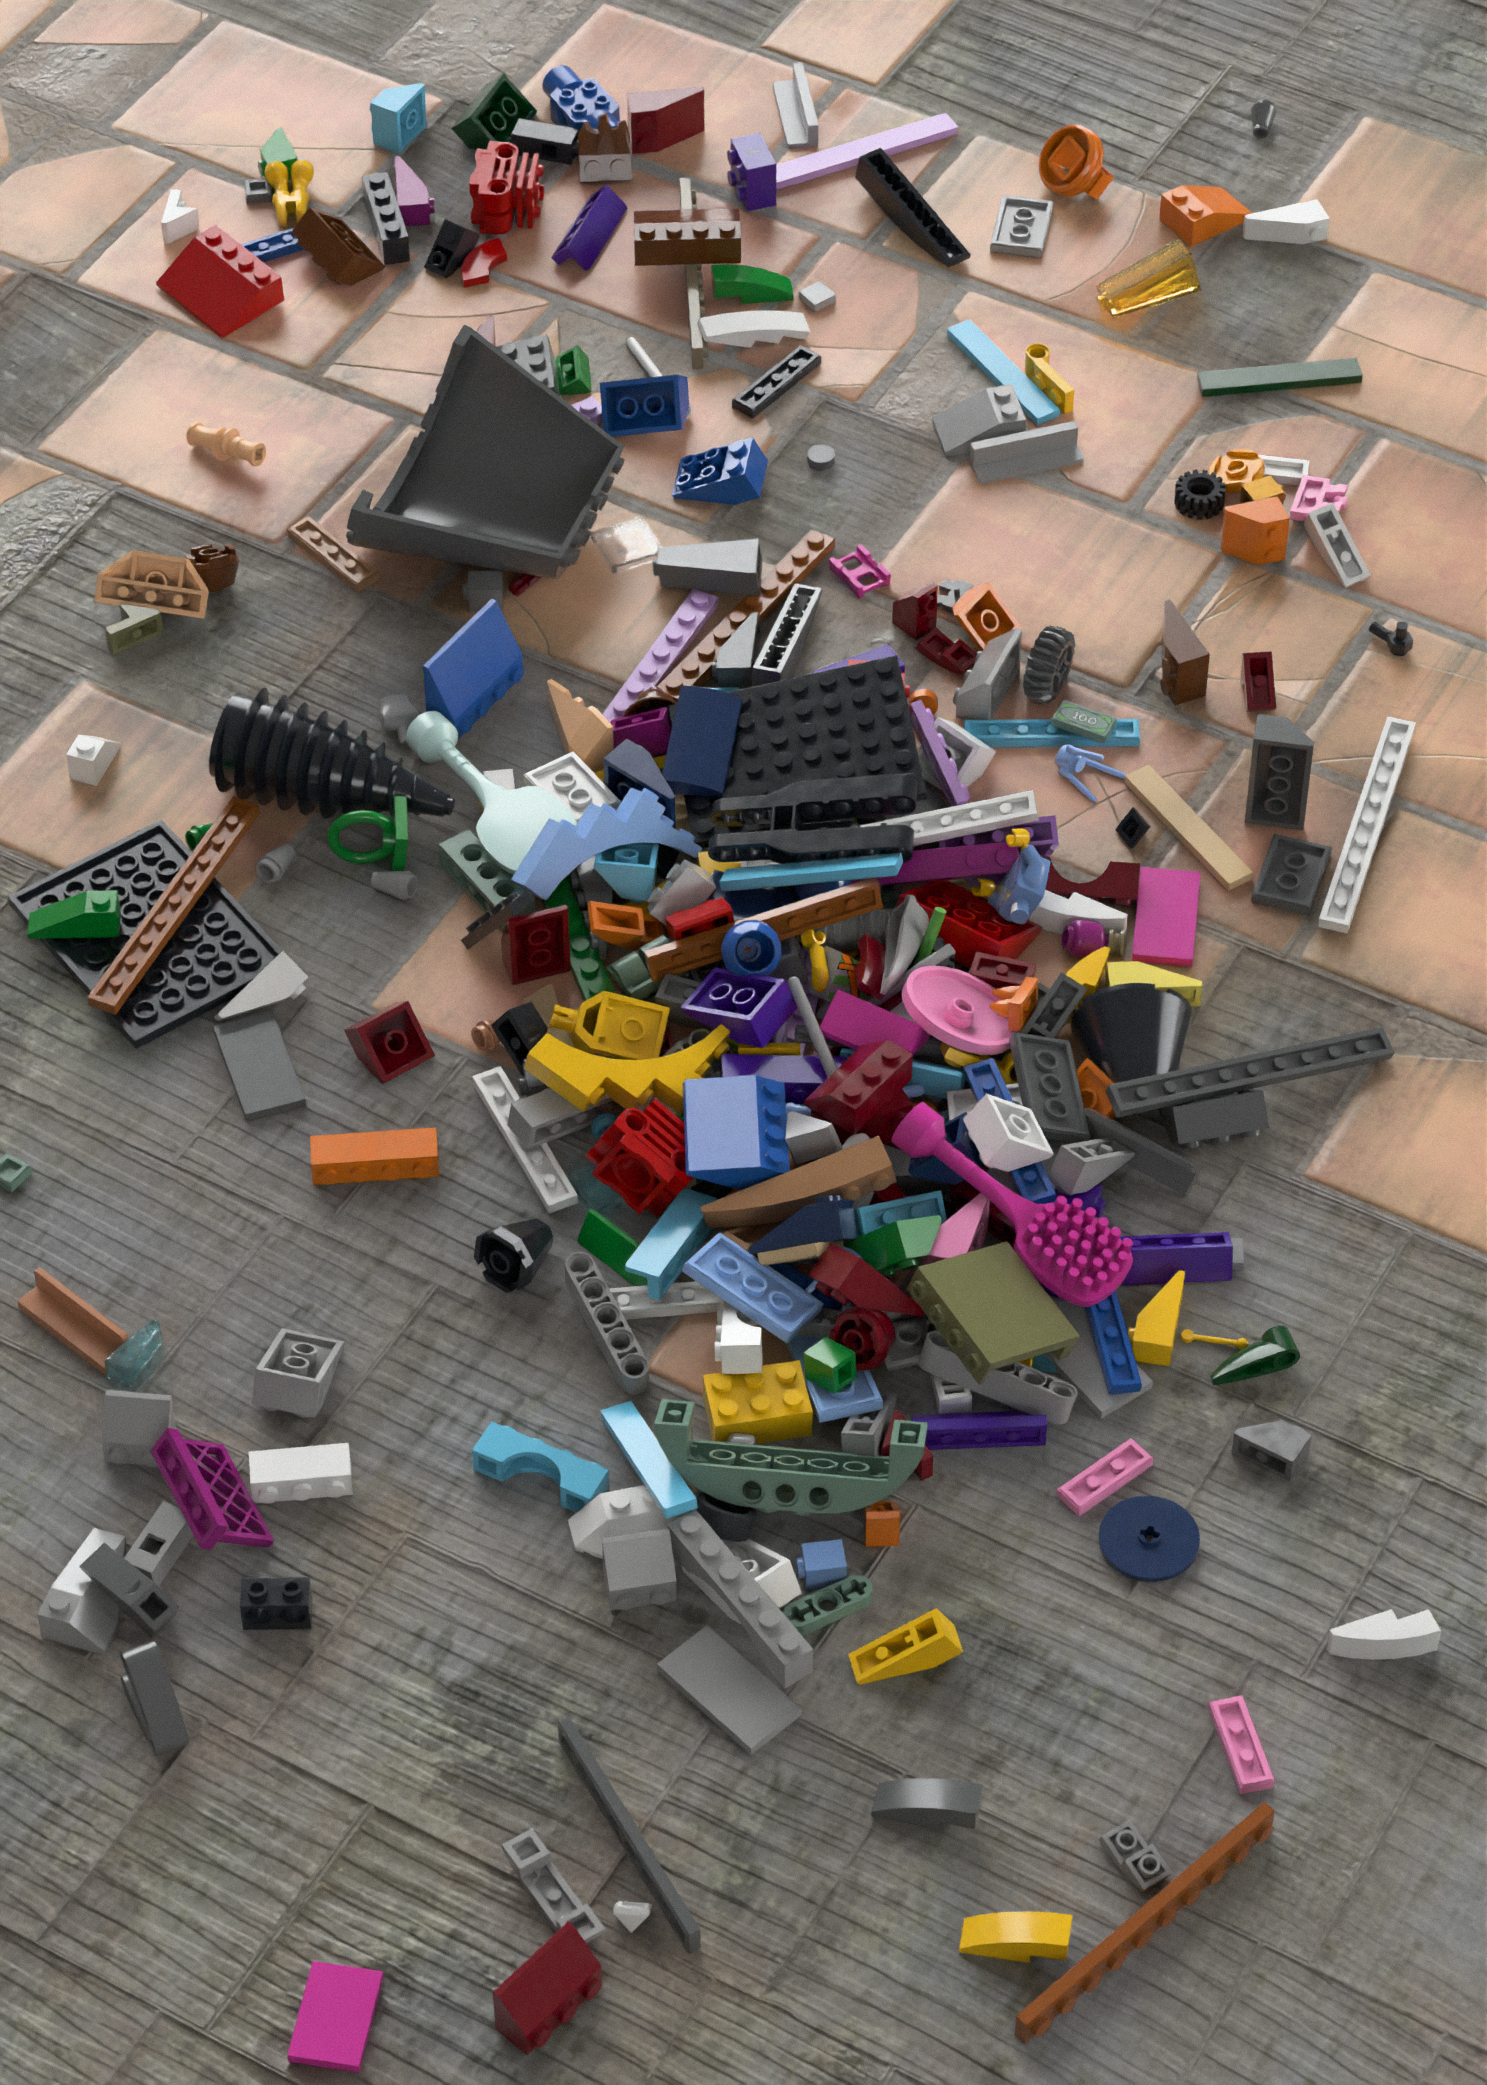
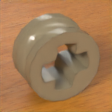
[1108,929,1125,956]

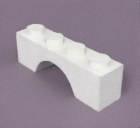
[715,1297,763,1374]

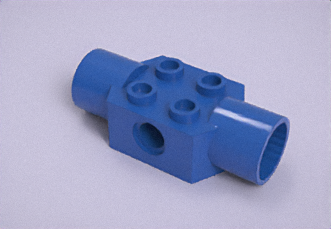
[542,65,620,133]

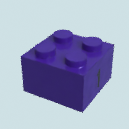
[727,133,777,211]

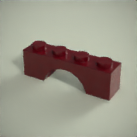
[1040,856,1141,905]

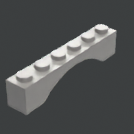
[667,1510,813,1688]

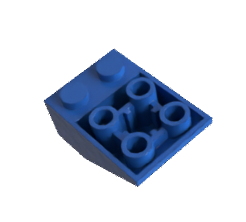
[672,437,768,505]

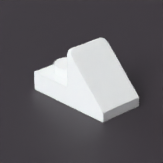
[161,190,199,244]

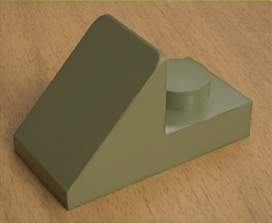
[105,604,163,655]

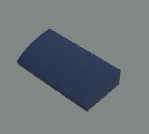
[662,685,742,796]

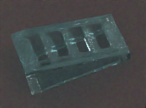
[104,1319,163,1388]

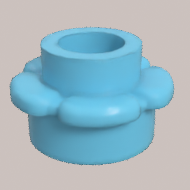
[591,1113,618,1140]

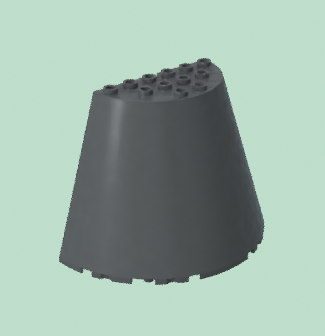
[346,324,625,579]

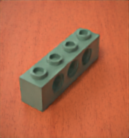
[439,829,537,933]

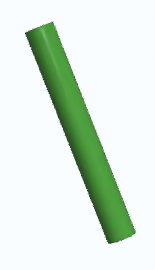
[913,907,946,966]

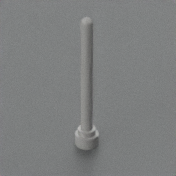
[788,976,837,1078]

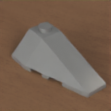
[37,1528,126,1655]

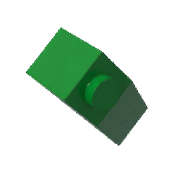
[27,890,121,939]

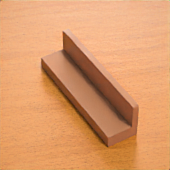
[17,1267,131,1377]

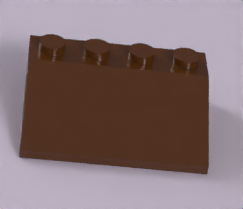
[634,208,741,266]

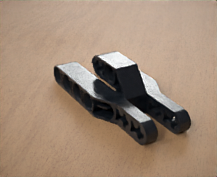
[708,774,918,864]

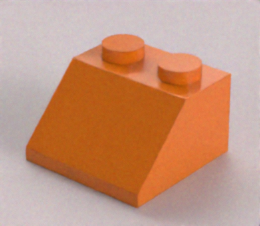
[1221,496,1289,565]

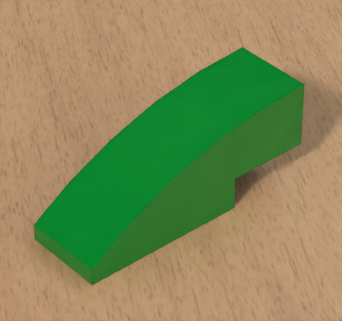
[711,264,794,304]

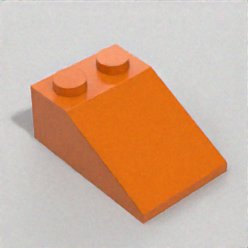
[1159,185,1252,247]

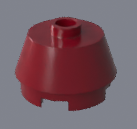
[829,1307,895,1371]

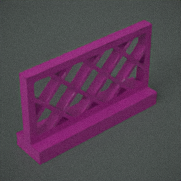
[150,1428,274,1550]

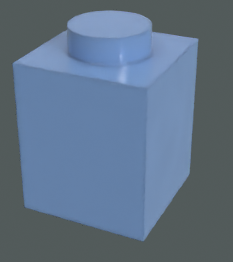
[796,1539,847,1591]

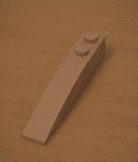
[700,1136,897,1228]

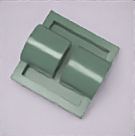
[606,935,687,1000]

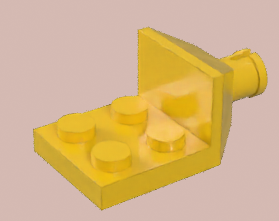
[549,991,670,1060]

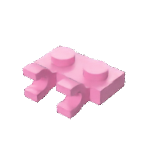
[1290,475,1348,522]

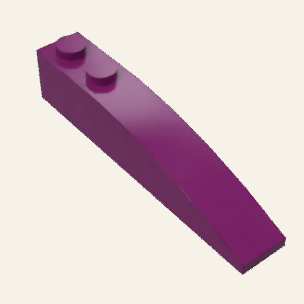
[851,842,1019,886]

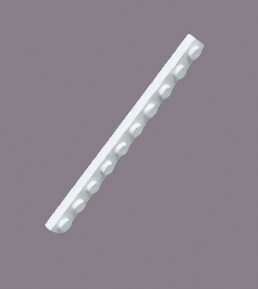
[1318,716,1416,934]
[741,790,1039,868]

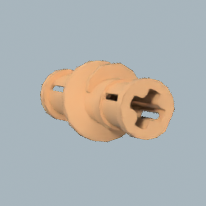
[186,421,266,467]

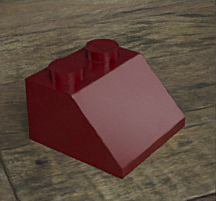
[344,1001,435,1084]

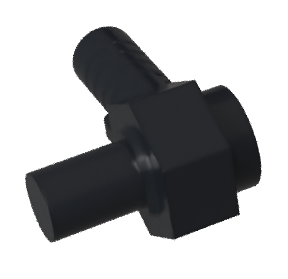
[1369,621,1413,656]

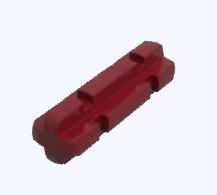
[508,574,541,597]

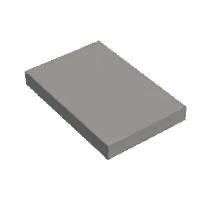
[990,195,1054,258]

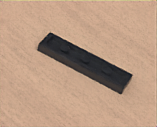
[732,345,821,418]

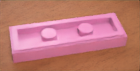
[1057,1438,1154,1517]
[1208,1695,1274,1795]

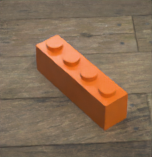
[310,1127,439,1185]

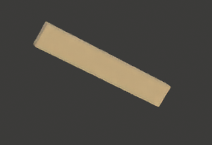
[1124,765,1253,891]

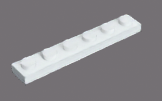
[472,1066,578,1214]

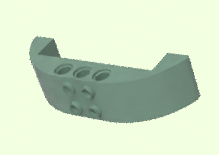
[654,1399,928,1516]

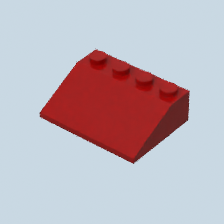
[156,224,285,339]
[895,880,1043,968]

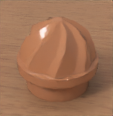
[471,1020,500,1050]

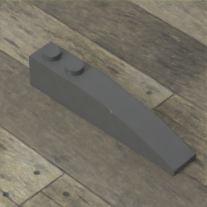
[752,583,822,687]

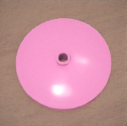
[902,966,1019,1055]

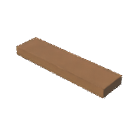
[287,516,380,593]

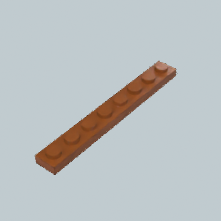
[644,878,883,982]

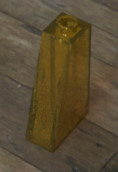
[1096,238,1201,318]

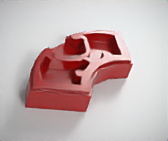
[461,238,507,288]

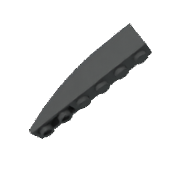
[569,854,613,960]

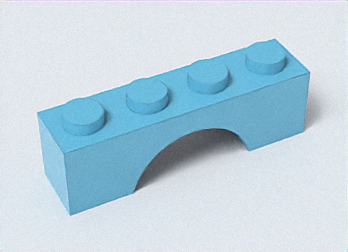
[472,1421,609,1513]

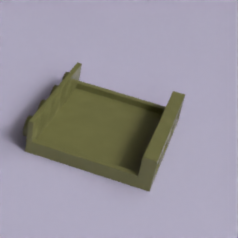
[907,1241,1080,1385]

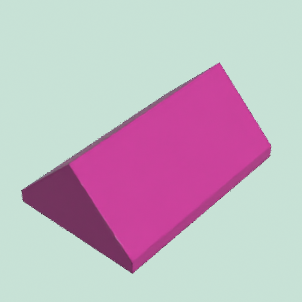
[820,989,930,1055]

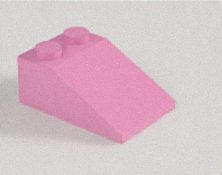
[921,1193,990,1265]

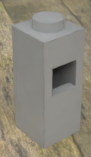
[124,1501,193,1587]

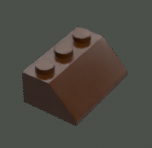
[291,207,385,285]

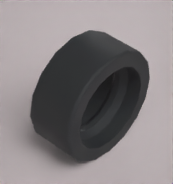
[696,1492,757,1542]

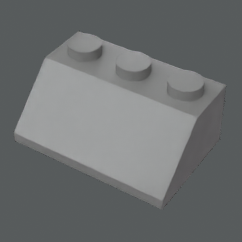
[953,628,1022,720]

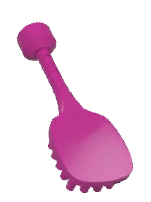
[891,1102,1133,1307]

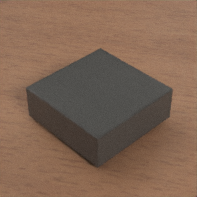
[244,179,272,204]

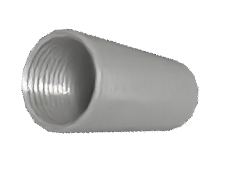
[801,909,893,952]

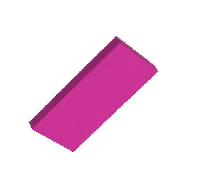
[1132,867,1201,967]

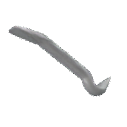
[867,944,955,1007]

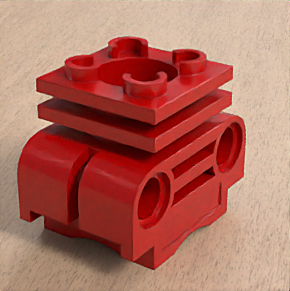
[469,141,544,235]
[585,1098,693,1218]

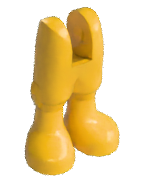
[265,160,314,227]

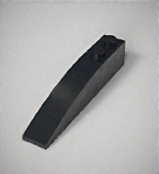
[855,147,971,267]

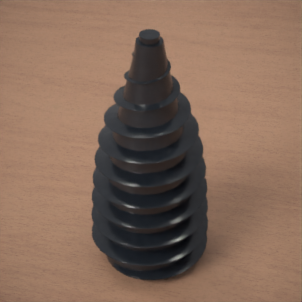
[209,688,455,819]

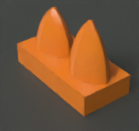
[989,977,1038,1032]

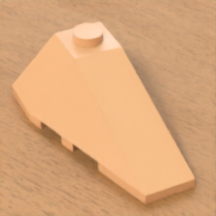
[547,679,614,772]

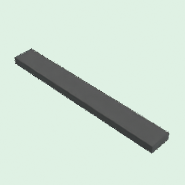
[558,1717,701,1954]

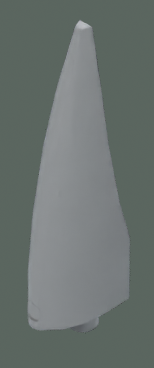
[880,895,929,995]

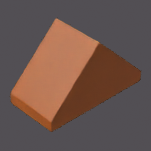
[863,1501,900,1547]

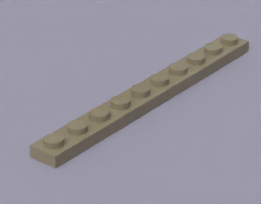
[680,178,708,369]

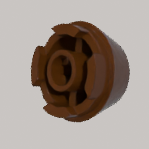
[185,544,240,592]

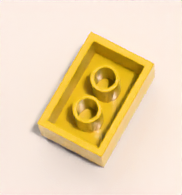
[703,1360,813,1444]

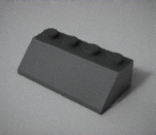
[1245,714,1314,830]

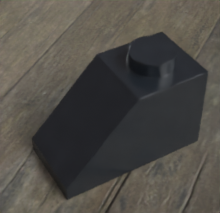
[491,1001,548,1077]

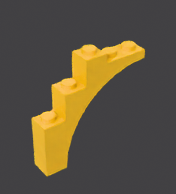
[524,1024,731,1115]

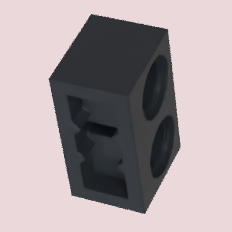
[240,1577,313,1630]

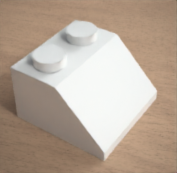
[918,717,996,791]
[963,1094,1054,1172]

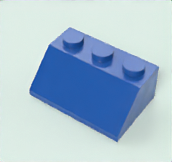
[600,375,690,437]

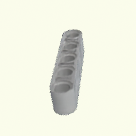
[565,1252,649,1395]
[918,1331,1077,1424]

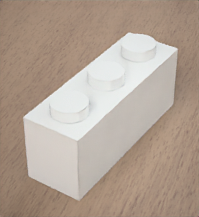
[249,1443,353,1504]

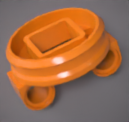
[1039,124,1114,199]

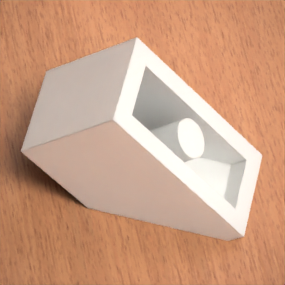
[66,735,121,786]

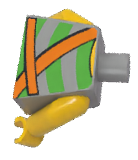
[801,929,873,1020]

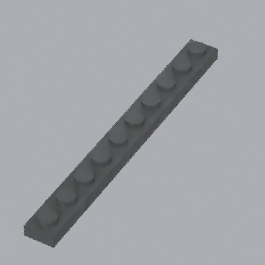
[1105,1027,1395,1118]

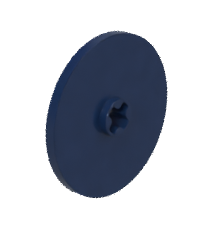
[1099,1496,1200,1582]

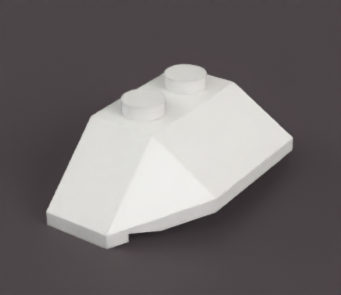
[568,1485,698,1559]

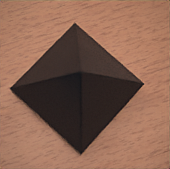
[1115,807,1151,849]

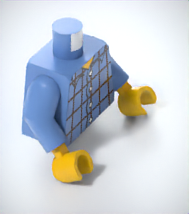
[972,829,1051,924]

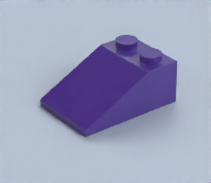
[680,967,798,1048]

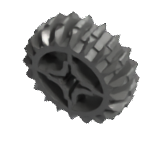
[1023,625,1076,704]

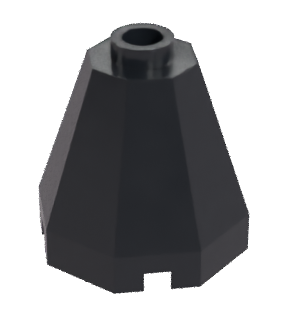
[474,1218,553,1293]

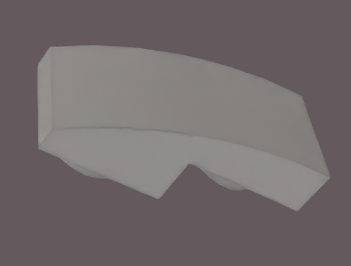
[1099,1820,1172,1892]

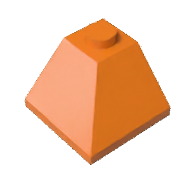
[952,582,1021,651]

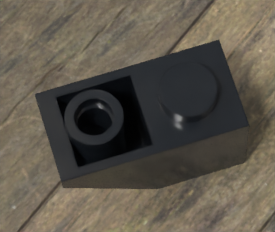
[424,219,481,278]

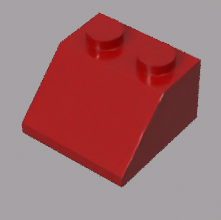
[665,897,734,942]

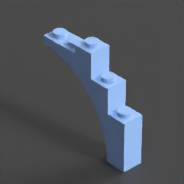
[511,788,702,900]

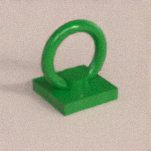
[327,796,408,871]

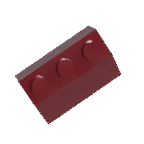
[804,1039,913,1135]
[493,1921,602,2055]

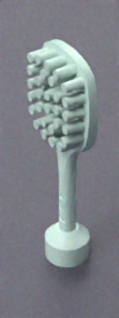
[406,711,577,875]

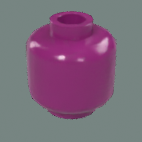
[1061,919,1109,960]

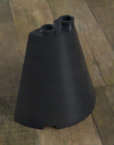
[1070,983,1192,1083]

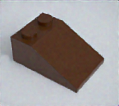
[1160,599,1210,705]

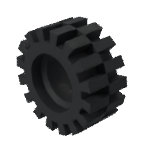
[1174,470,1226,520]

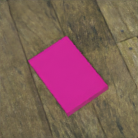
[287,1961,384,2073]

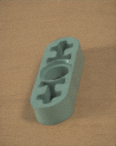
[783,1575,873,1636]

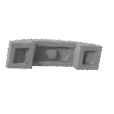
[502,1829,606,1943]

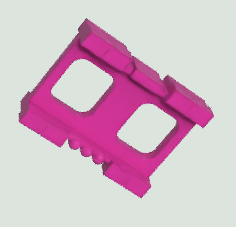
[829,544,891,598]

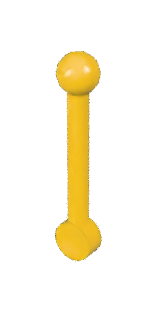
[1181,1329,1249,1350]

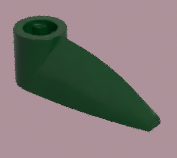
[1210,1325,1300,1385]

